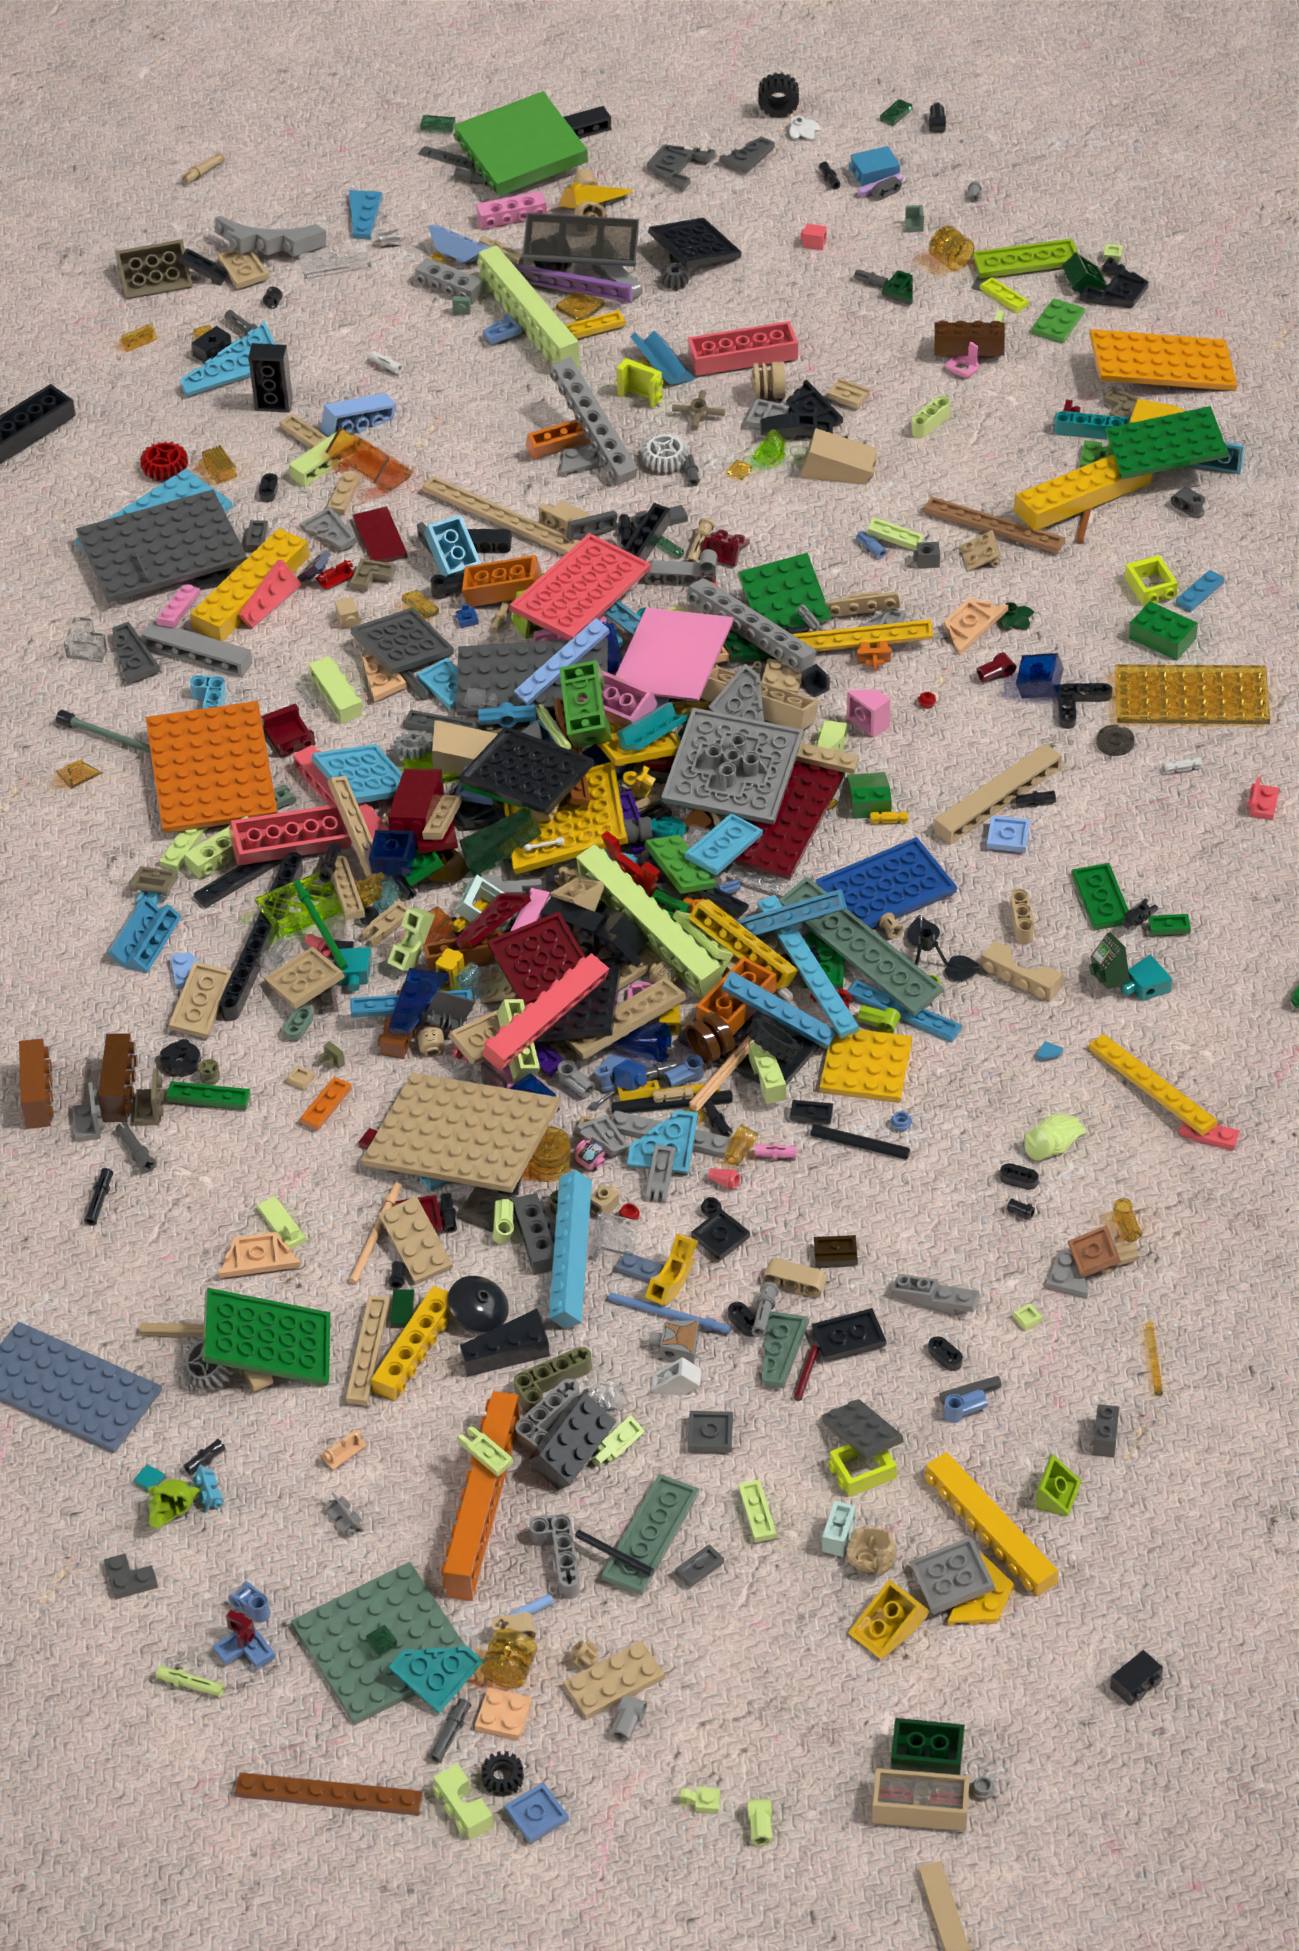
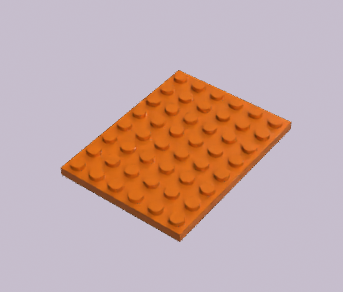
[145,701,278,833]

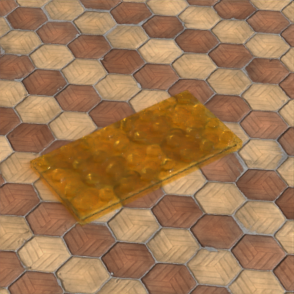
[1114,664,1270,724]

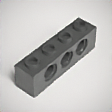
[512,1193,555,1275]

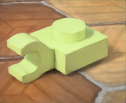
[679,1787,720,1814]

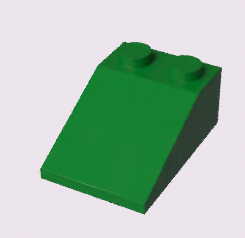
[847,772,892,819]

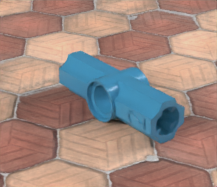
[478,702,536,728]

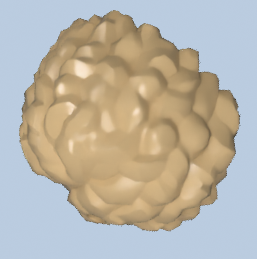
[846,1525,897,1576]

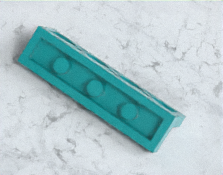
[617,702,688,750]

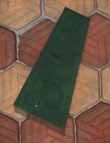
[459,807,542,877]

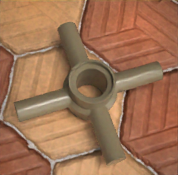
[672,390,725,430]

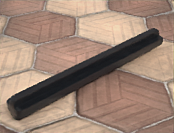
[810,1124,910,1159]

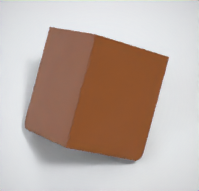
[683,809,713,835]

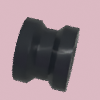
[262,286,283,309]

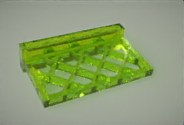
[255,871,343,939]

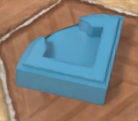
[1036,1041,1063,1061]

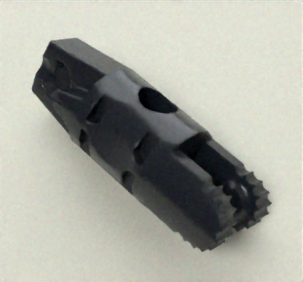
[1122,898,1158,929]

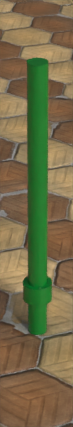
[293,880,348,970]

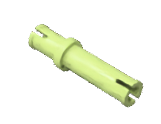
[156,1665,225,1698]

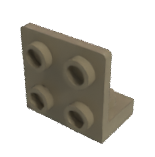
[134,1068,165,1126]

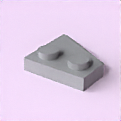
[574,1115,629,1156]

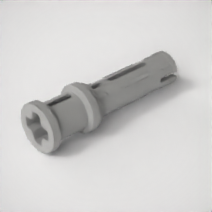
[752,1282,779,1337]

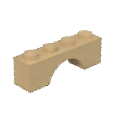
[982,941,1063,1002]

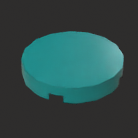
[651,816,686,838]

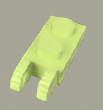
[456,1426,514,1477]

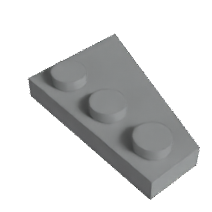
[299,506,357,551]

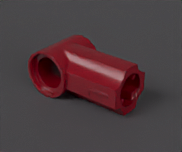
[976,652,1017,682]

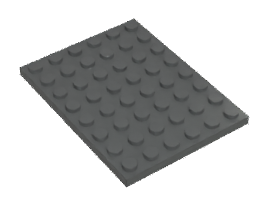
[76,489,247,603]

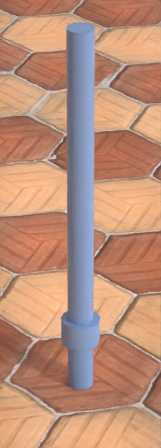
[609,1293,731,1334]

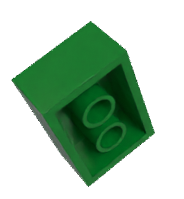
[1129,601,1198,660]

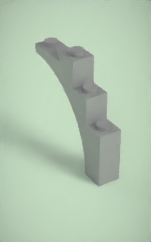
[214,216,326,257]

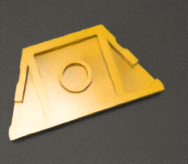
[948,1553,1014,1626]

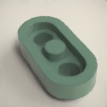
[283,1006,314,1040]

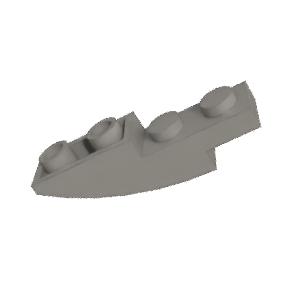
[462,876,542,900]
[891,1274,981,1315]

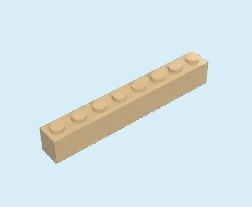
[934,743,1062,845]

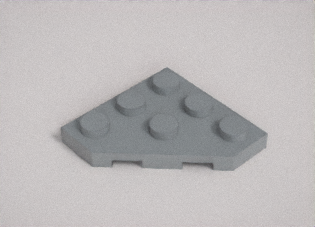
[709,664,764,722]

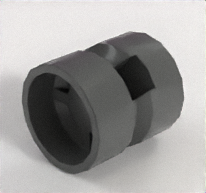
[623,817,652,844]

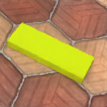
[980,277,1029,313]

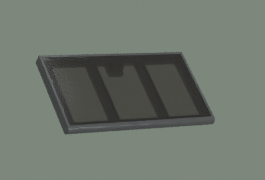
[521,213,639,267]

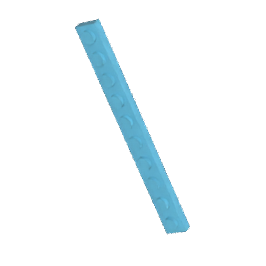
[757,895,859,1038]

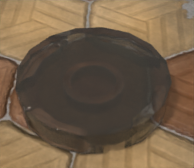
[1096,724,1135,756]

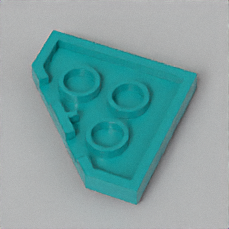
[387,1646,484,1714]

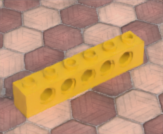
[688,899,799,989]
[371,1286,451,1401]

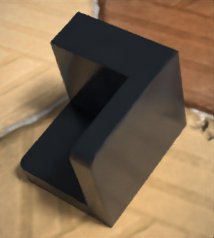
[801,664,830,697]

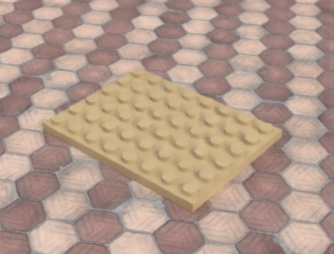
[362,1072,561,1193]

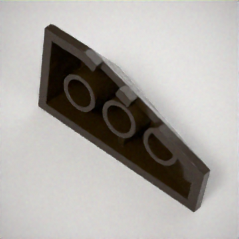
[412,835,471,882]

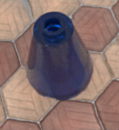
[613,1022,672,1063]

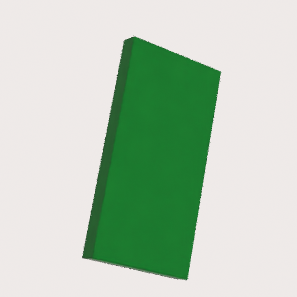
[1071,863,1129,931]
[803,932,845,990]

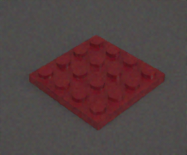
[487,912,586,1006]

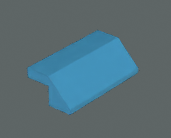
[630,330,695,385]
[107,896,182,973]

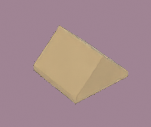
[550,876,604,912]

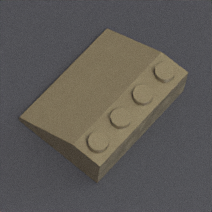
[115,239,193,299]

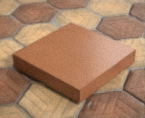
[1068,1225,1121,1278]

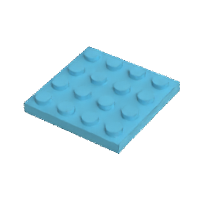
[311,744,402,803]

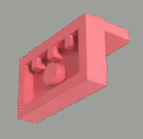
[1247,777,1279,820]

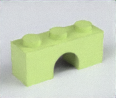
[387,908,435,971]
[748,1042,786,1104]
[432,1763,494,1840]

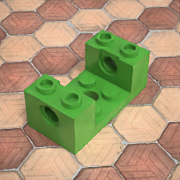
[559,660,612,748]

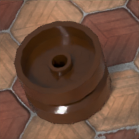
[685,1012,735,1064]

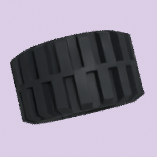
[758,72,799,118]

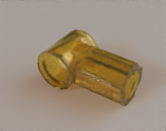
[723,1123,759,1166]
[1112,1198,1142,1243]

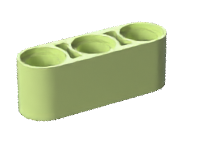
[912,396,950,438]

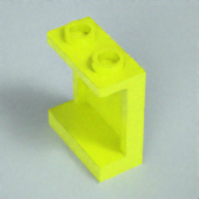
[616,358,663,408]

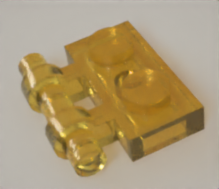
[355,872,384,908]

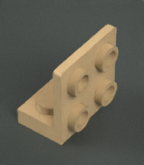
[538,501,589,535]

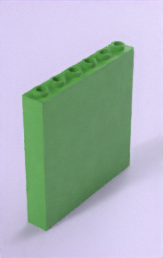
[453,91,588,197]

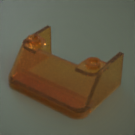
[325,427,414,493]

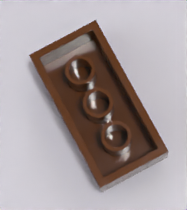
[934,320,1005,356]
[98,1033,138,1122]

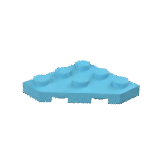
[627,1110,699,1174]

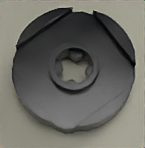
[160,1039,201,1077]

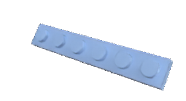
[514,618,610,705]

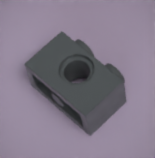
[1093,1404,1119,1457]

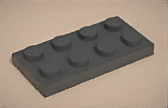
[821,1399,904,1459]

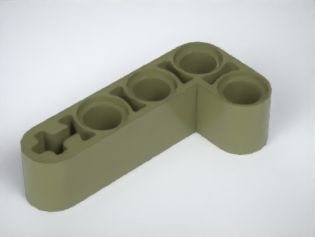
[514,1347,592,1413]

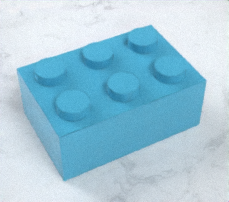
[424,515,481,577]

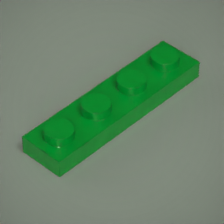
[166,1081,251,1110]

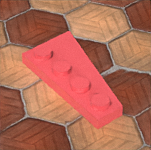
[238,560,302,628]

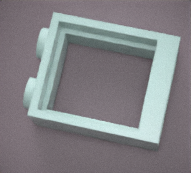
[455,875,508,932]

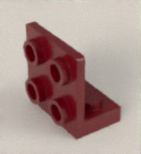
[702,529,750,566]

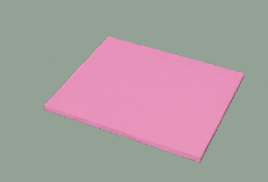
[616,608,734,701]

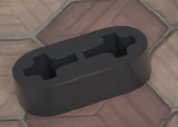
[259,473,279,503]
[1000,1163,1039,1190]
[728,1302,756,1337]
[928,1336,963,1371]

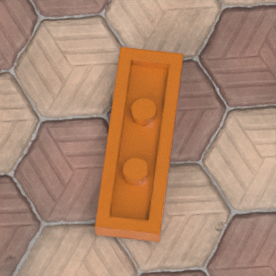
[301,1076,352,1130]

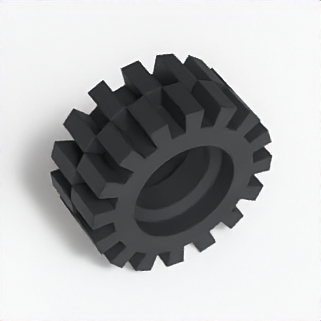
[481,1751,524,1797]

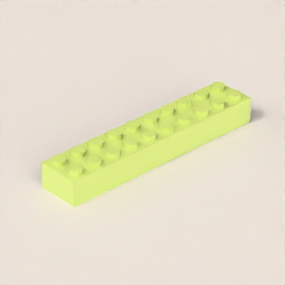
[477,245,580,369]
[576,844,722,1000]

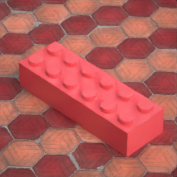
[688,321,798,376]
[229,804,352,866]

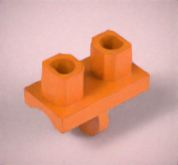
[857,641,892,671]

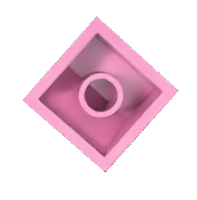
[847,690,890,738]

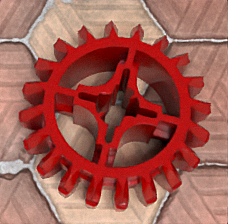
[140,440,189,482]

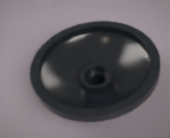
[447,1275,509,1334]

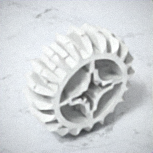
[641,433,689,473]

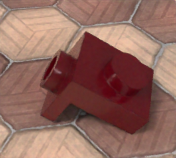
[226,1610,255,1649]

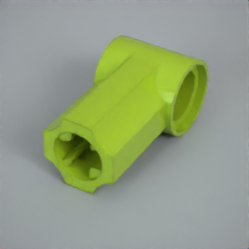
[857,1005,901,1034]

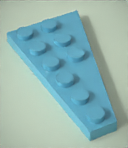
[180,321,275,397]

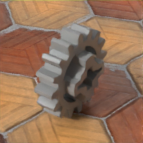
[394,730,433,759]

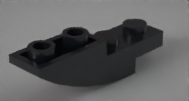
[760,413,833,439]

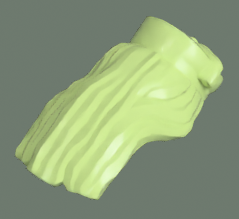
[1025,1113,1086,1160]

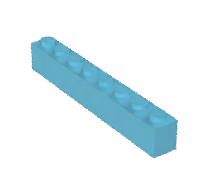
[549,1169,592,1329]

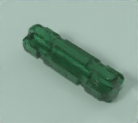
[657,536,684,559]

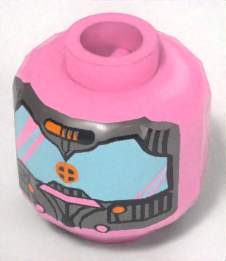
[574,1139,605,1170]

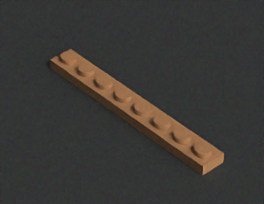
[924,496,1065,554]

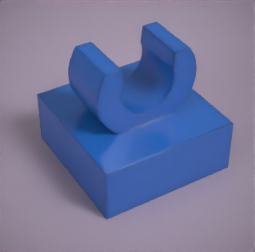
[456,604,479,628]

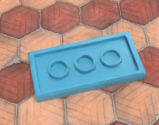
[685,814,763,875]

